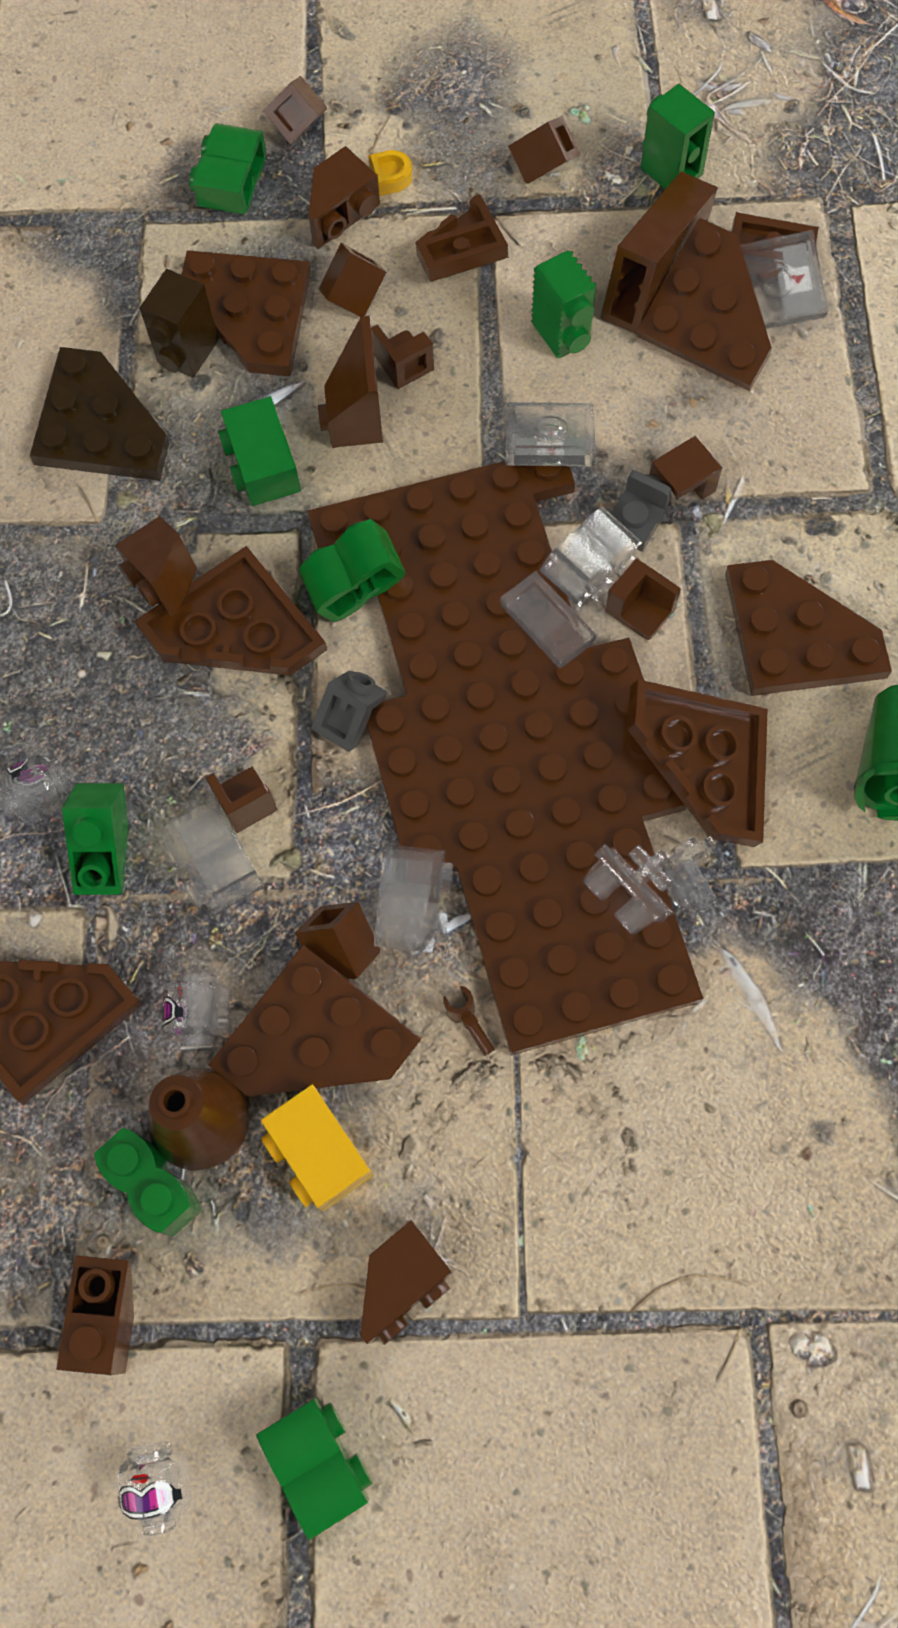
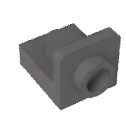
[603,470,672,552]
[311,671,387,752]

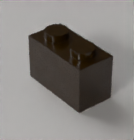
[139,268,219,378]

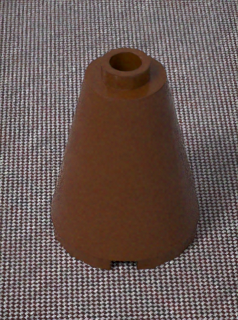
[148,1068,250,1171]

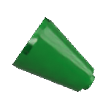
[854,685,898,821]

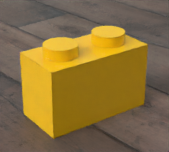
[261,1084,374,1212]

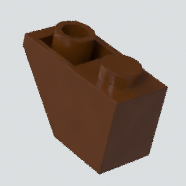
[308,146,380,249]
[115,516,197,617]
[360,1220,453,1345]
[56,1255,134,1375]

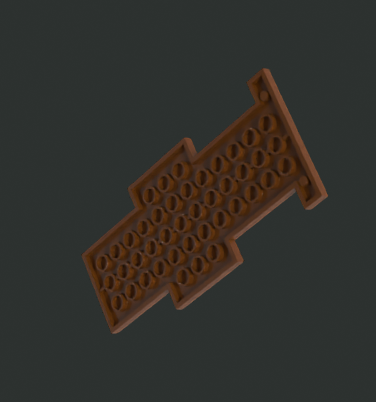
[307,459,703,1056]

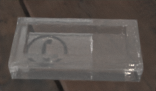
[500,571,597,669]

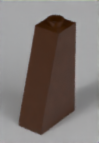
[600,171,718,335]

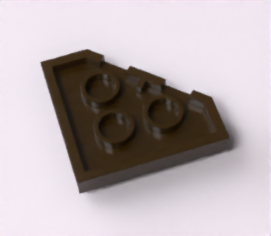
[29,347,169,481]

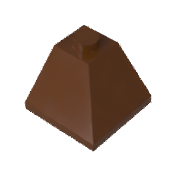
[318,316,383,448]

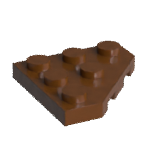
[636,217,772,391]
[181,250,311,377]
[134,546,327,676]
[725,560,892,696]
[627,679,768,847]
[208,945,422,1097]
[0,960,143,1105]

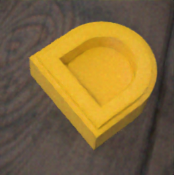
[367,150,413,196]

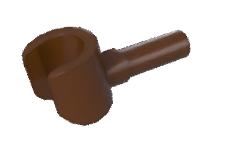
[443,986,495,1056]

